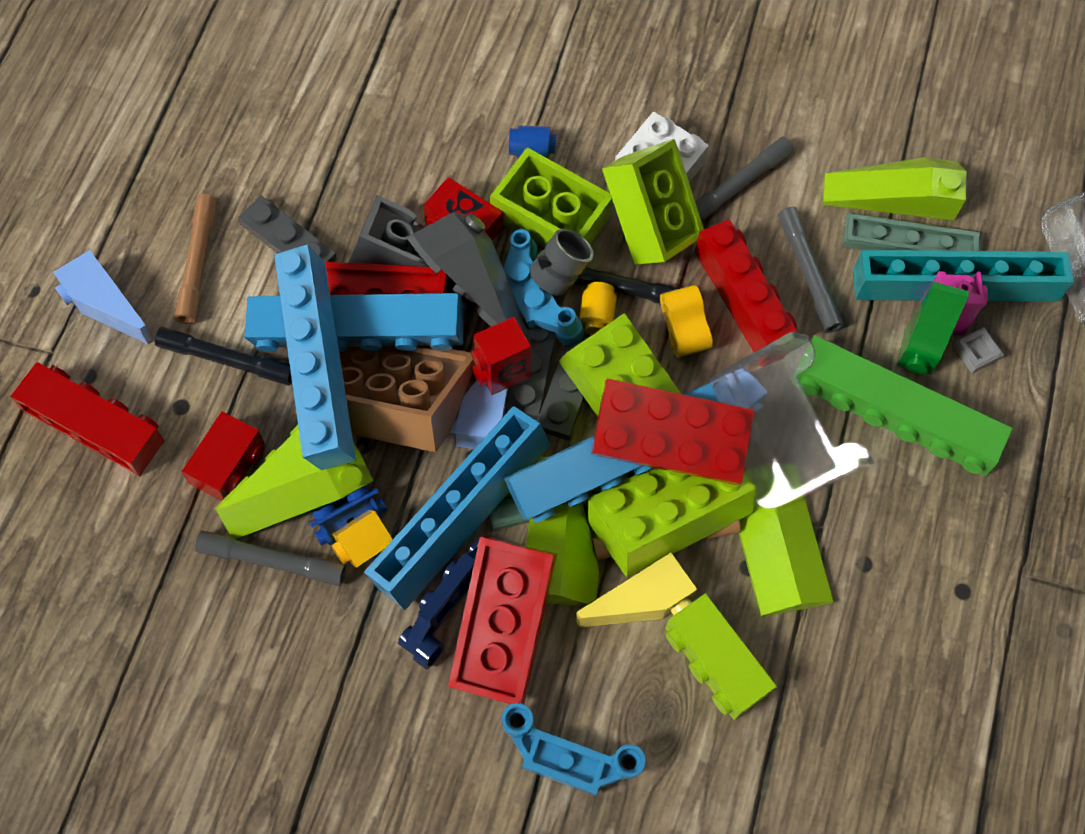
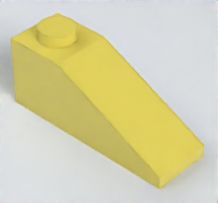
[575,553,697,628]

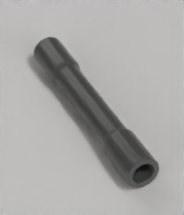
[695,137,794,222]
[778,207,844,333]
[195,530,346,586]

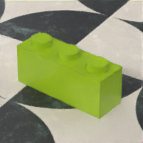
[665,593,777,721]

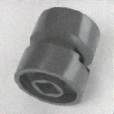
[530,228,594,295]

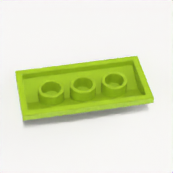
[739,464,834,617]

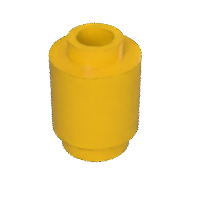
[579,282,617,335]

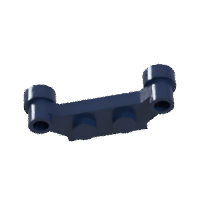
[398,538,480,669]

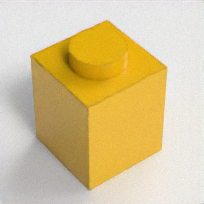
[331,510,393,567]

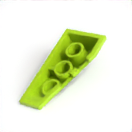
[822,157,966,221]
[215,425,373,539]
[526,457,599,607]

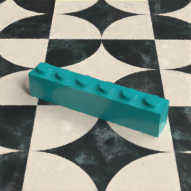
[852,250,1073,302]

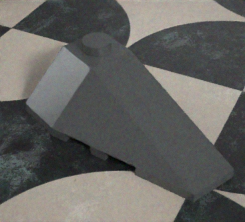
[348,195,456,293]
[407,212,531,342]

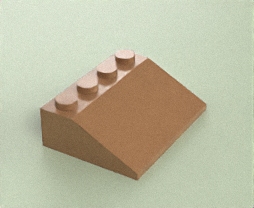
[339,346,476,452]

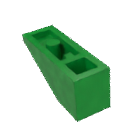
[897,281,969,375]

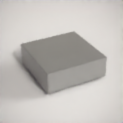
[953,327,1004,374]

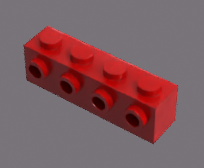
[694,219,797,362]

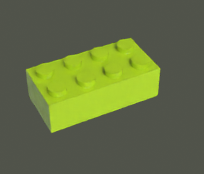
[588,468,756,577]

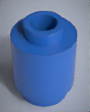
[509,125,557,159]

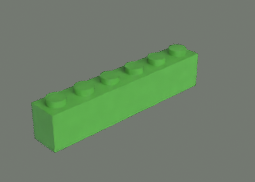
[791,335,1013,476]

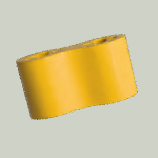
[660,285,713,358]

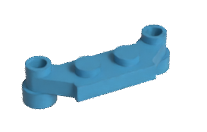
[503,229,584,346]
[502,703,646,796]

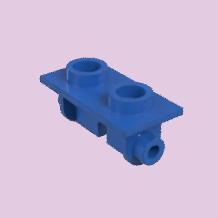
[308,486,387,546]

